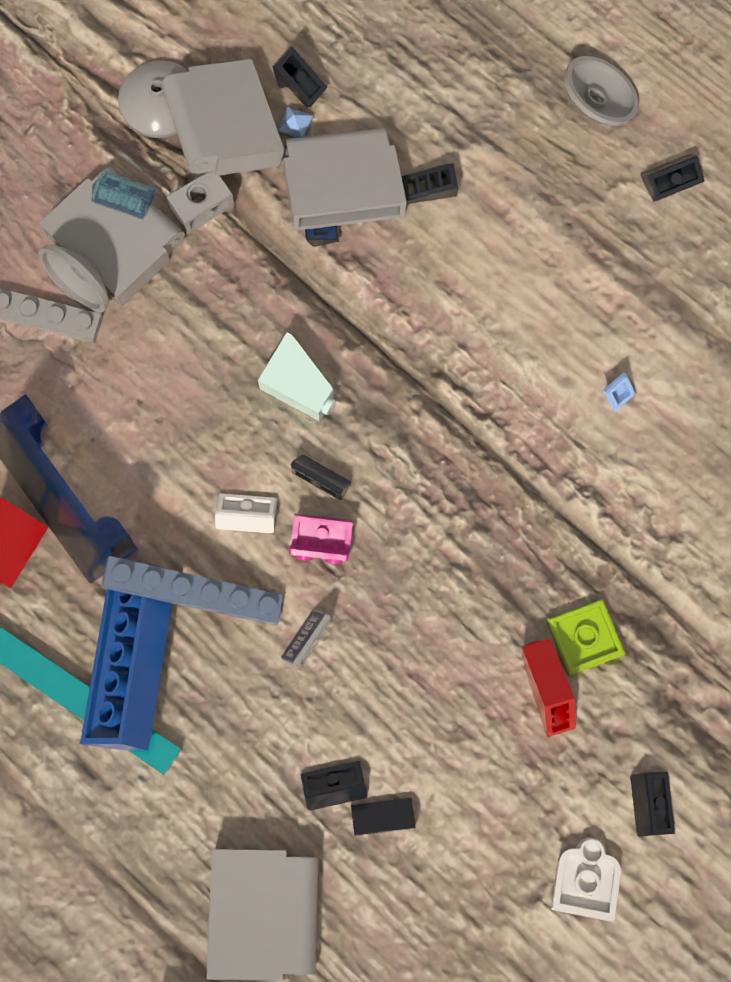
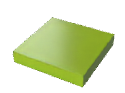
[547,599,625,676]

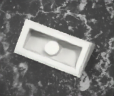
[215,493,277,533]

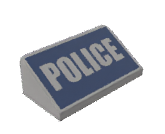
[281,610,331,670]

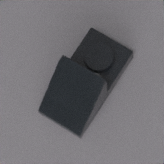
[272,46,328,107]

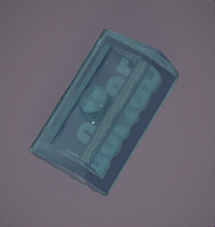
[91,170,157,219]

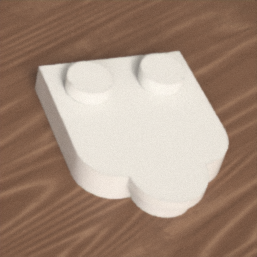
[551,837,621,922]

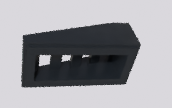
[401,163,458,204]

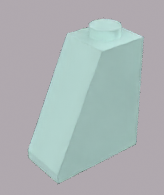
[258,332,336,421]

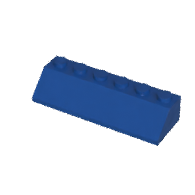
[80,564,172,751]

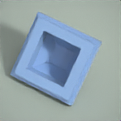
[277,106,313,138]
[603,372,636,412]

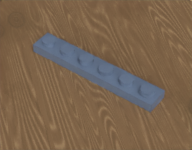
[101,556,283,626]

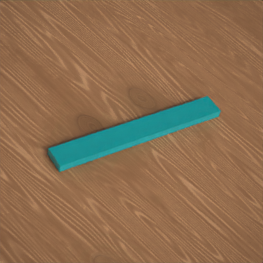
[0,627,181,775]

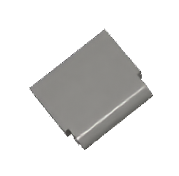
[161,59,284,176]
[283,127,407,231]
[39,167,185,307]
[206,849,318,981]

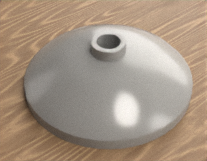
[564,56,639,126]
[118,60,188,138]
[38,245,109,313]

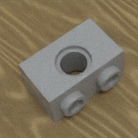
[167,171,235,234]

